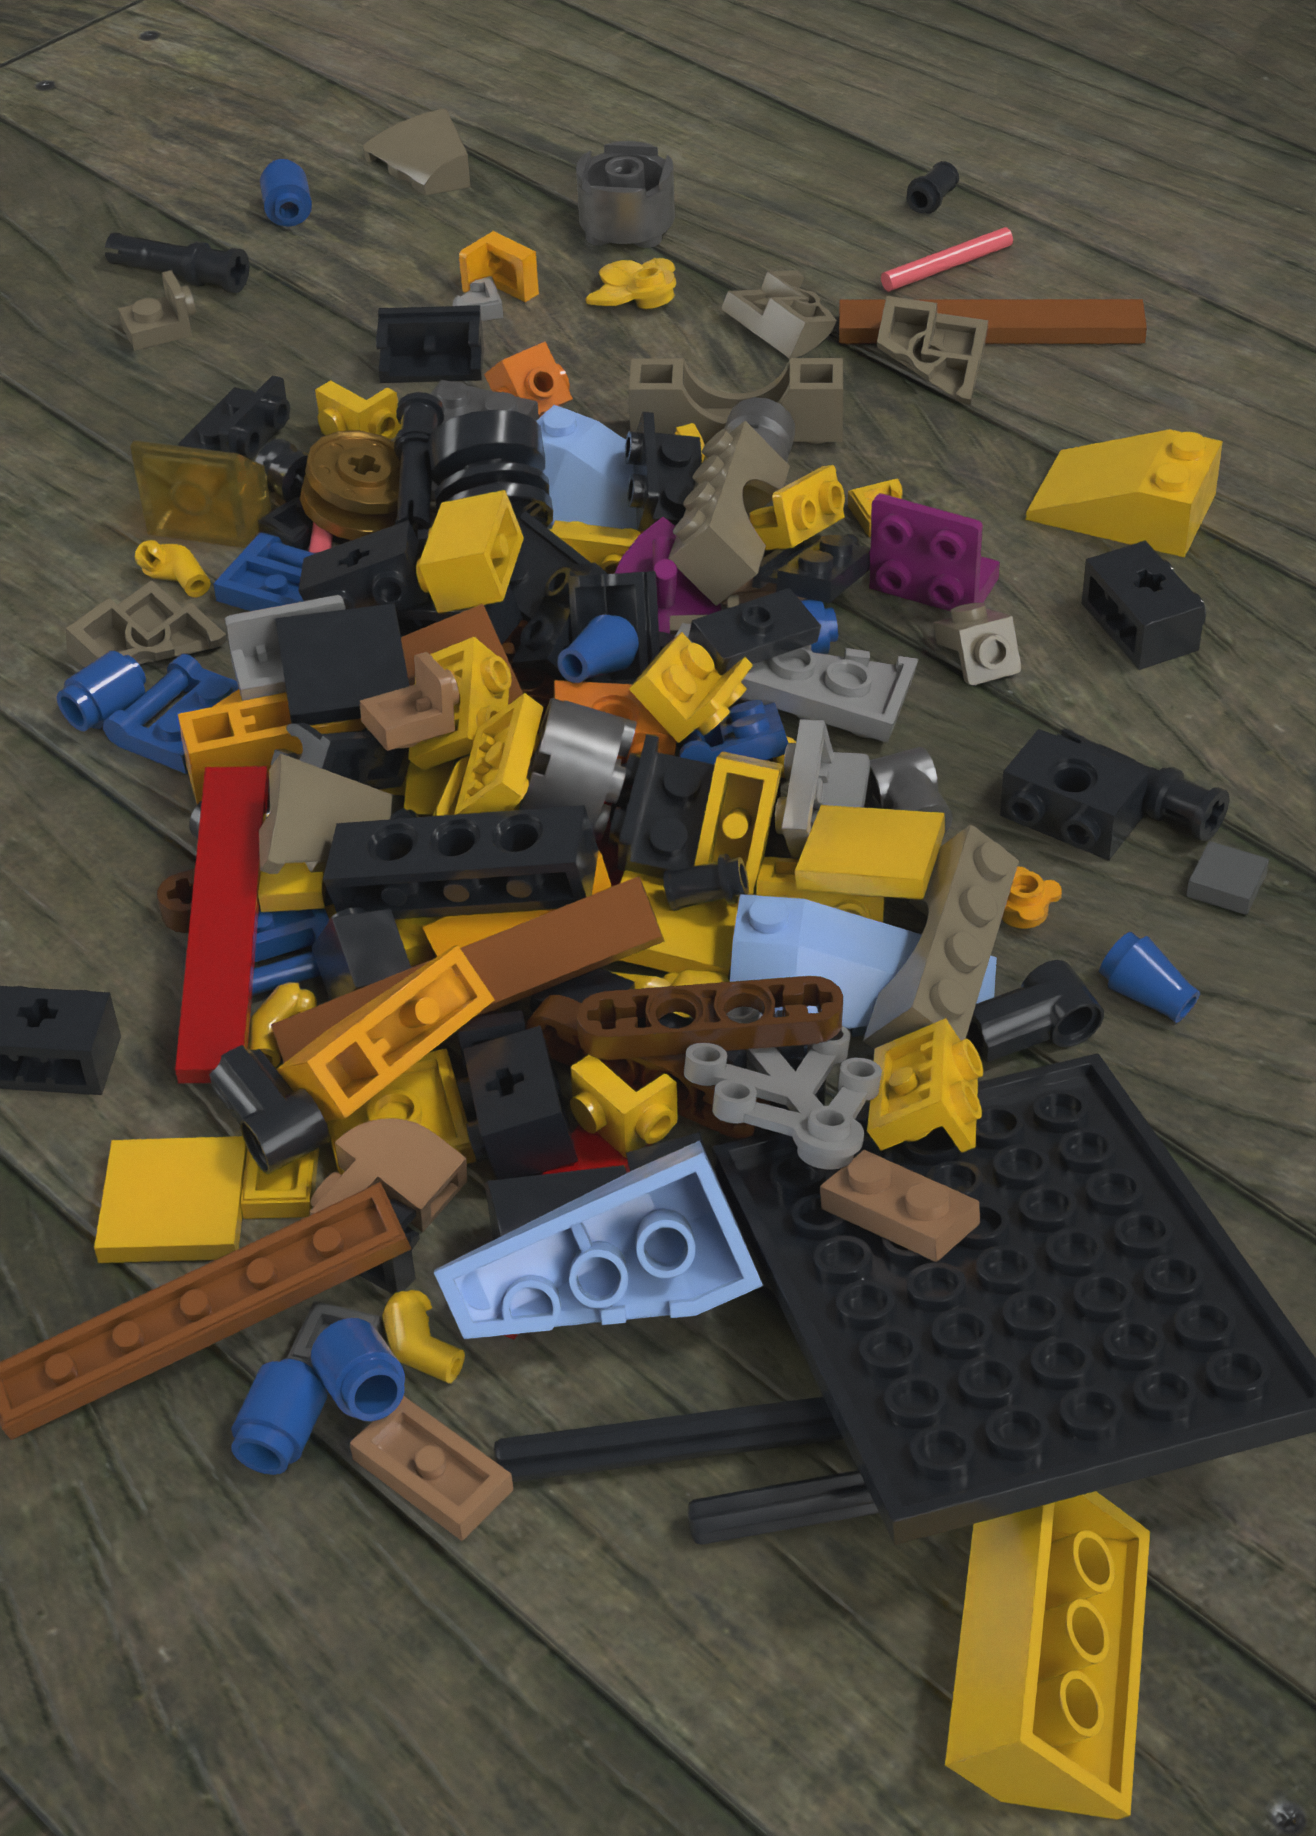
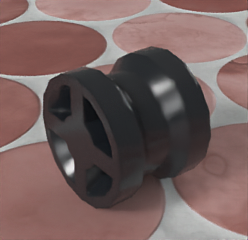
[253,439,309,502]

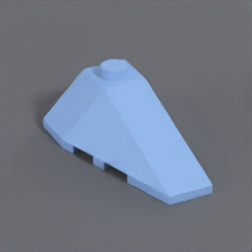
[536,405,637,530]
[730,894,997,1037]
[434,1141,763,1339]

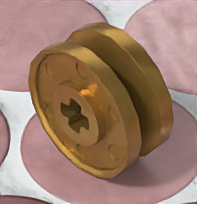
[300,431,401,540]

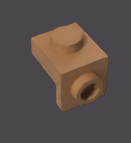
[360,652,459,751]

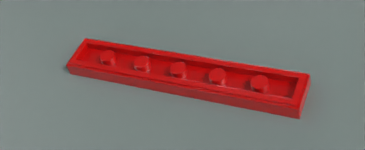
[175,766,269,1084]

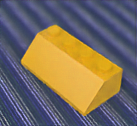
[945,1491,1150,1820]

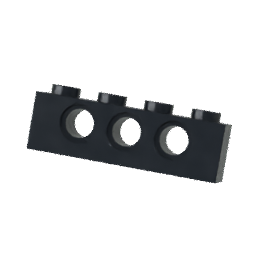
[323,805,599,920]

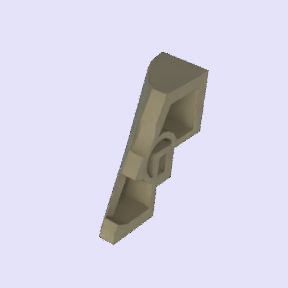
[363,108,471,196]
[721,270,837,359]
[877,296,988,405]
[66,580,226,667]
[259,753,392,874]

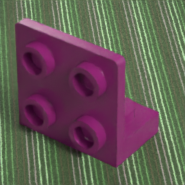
[869,493,1000,612]

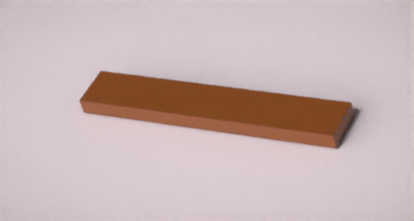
[839,299,1147,344]
[271,876,665,1063]
[0,1182,412,1440]

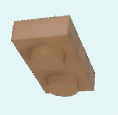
[820,1150,980,1262]
[350,1396,513,1541]

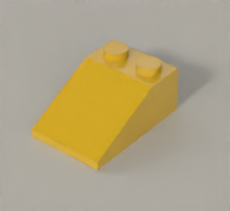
[1026,429,1223,558]

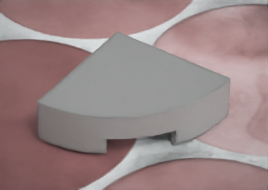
[452,276,503,321]

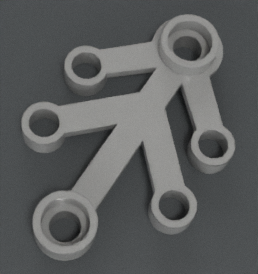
[684,1007,882,1169]

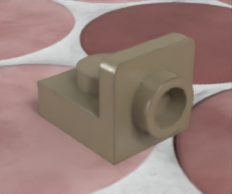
[118,270,196,351]

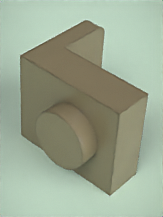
[933,603,1021,685]

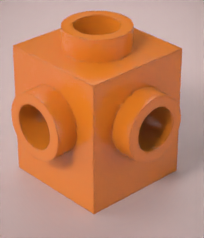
[484,341,573,418]

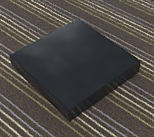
[275,603,410,725]

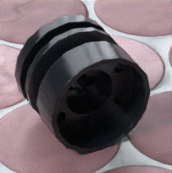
[427,409,553,528]

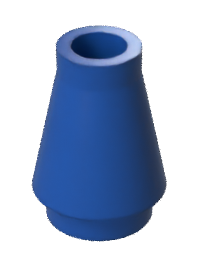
[557,615,639,683]
[1099,932,1200,1023]

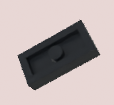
[688,588,821,675]

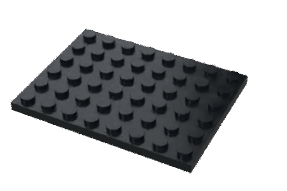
[712,1053,1316,1545]

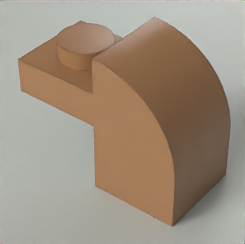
[310,1118,467,1232]

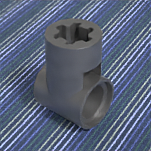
[866,747,953,835]

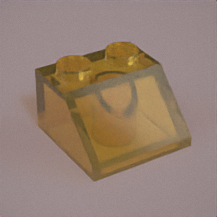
[130,440,271,548]

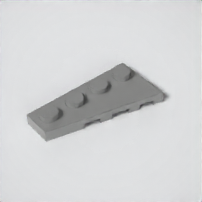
[675,623,918,743]

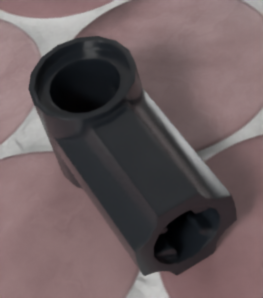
[966,959,1104,1062]
[209,1045,330,1174]

